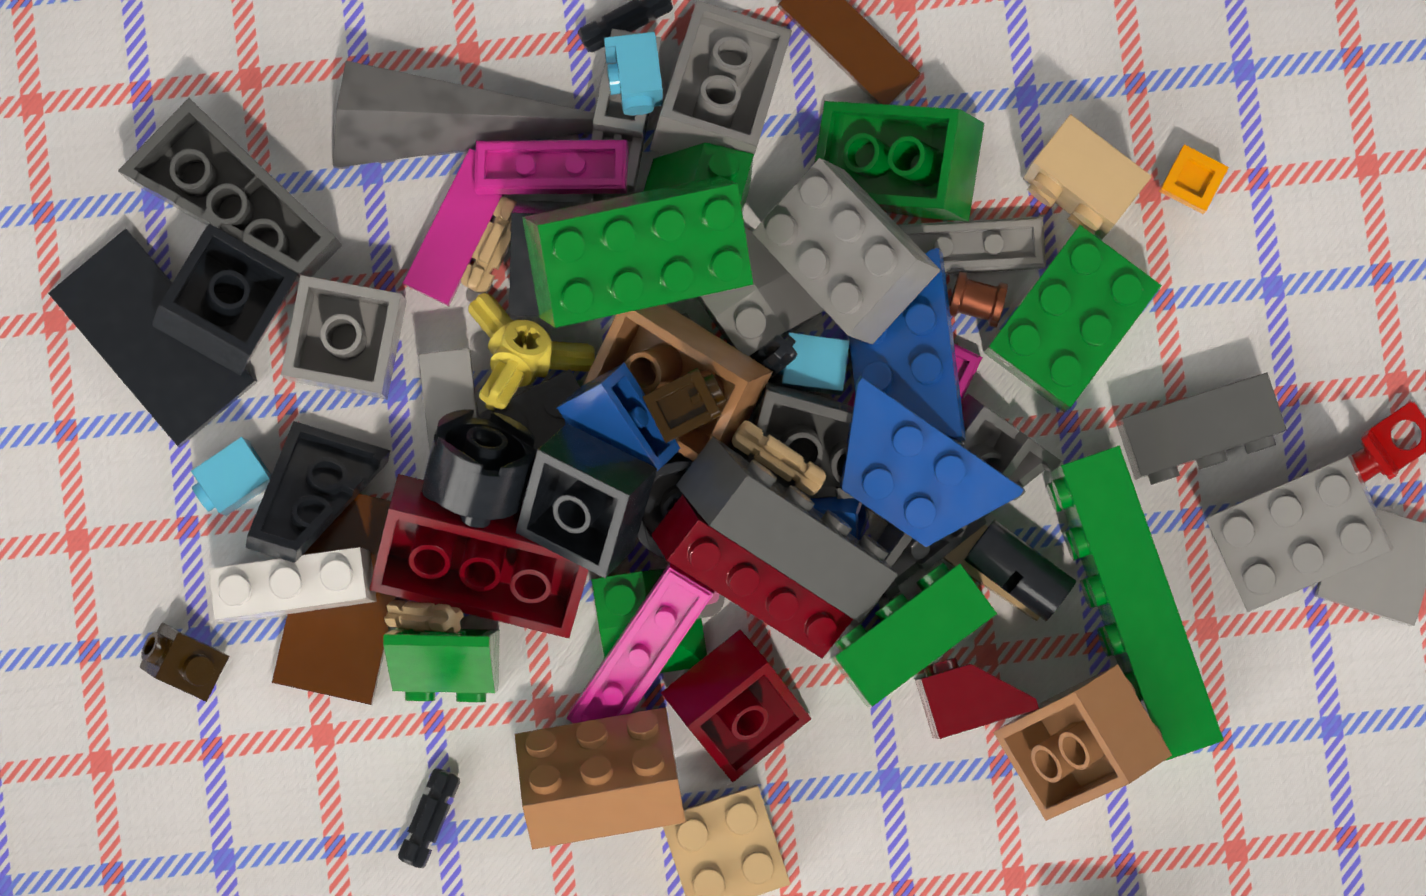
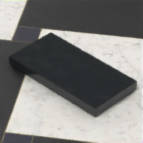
[48,228,257,447]

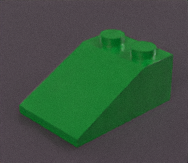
[814,101,984,222]
[383,628,500,702]

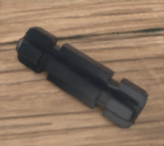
[578,0,673,52]
[750,335,798,382]
[398,768,460,868]

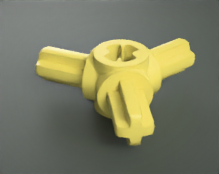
[468,293,595,411]

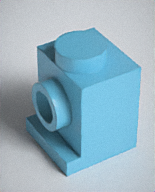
[604,32,663,116]

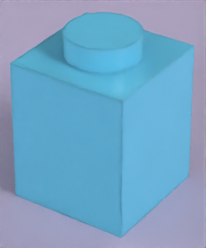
[777,333,850,396]
[191,437,272,516]

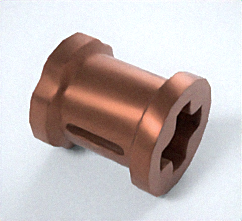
[949,271,1008,328]

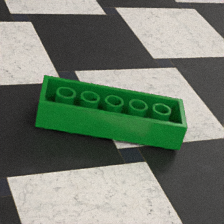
[1046,445,1224,761]

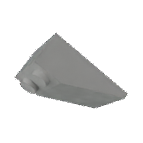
[650,0,792,155]

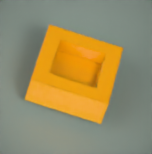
[1159,144,1229,214]

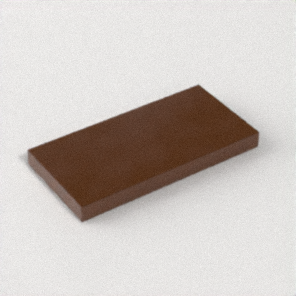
[272,494,397,705]

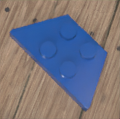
[849,248,966,441]
[840,376,1024,547]

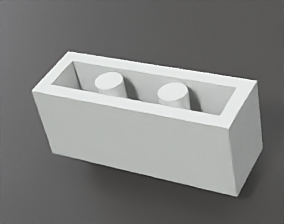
[208,547,377,623]

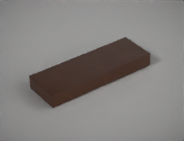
[778,0,921,105]

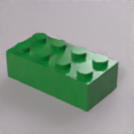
[522,176,754,328]

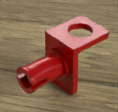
[1352,401,1426,483]

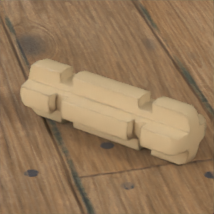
[461,197,517,294]
[731,421,826,496]
[384,600,464,633]

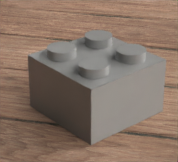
[281,275,407,399]

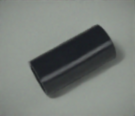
[964,519,1077,621]

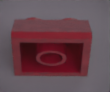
[661,629,811,783]
[915,657,1039,739]

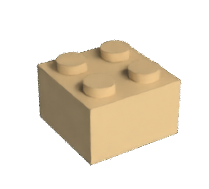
[1023,114,1152,239]
[663,785,791,896]

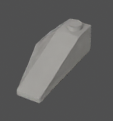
[642,191,824,357]

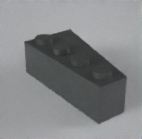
[118,98,342,277]
[676,436,898,623]

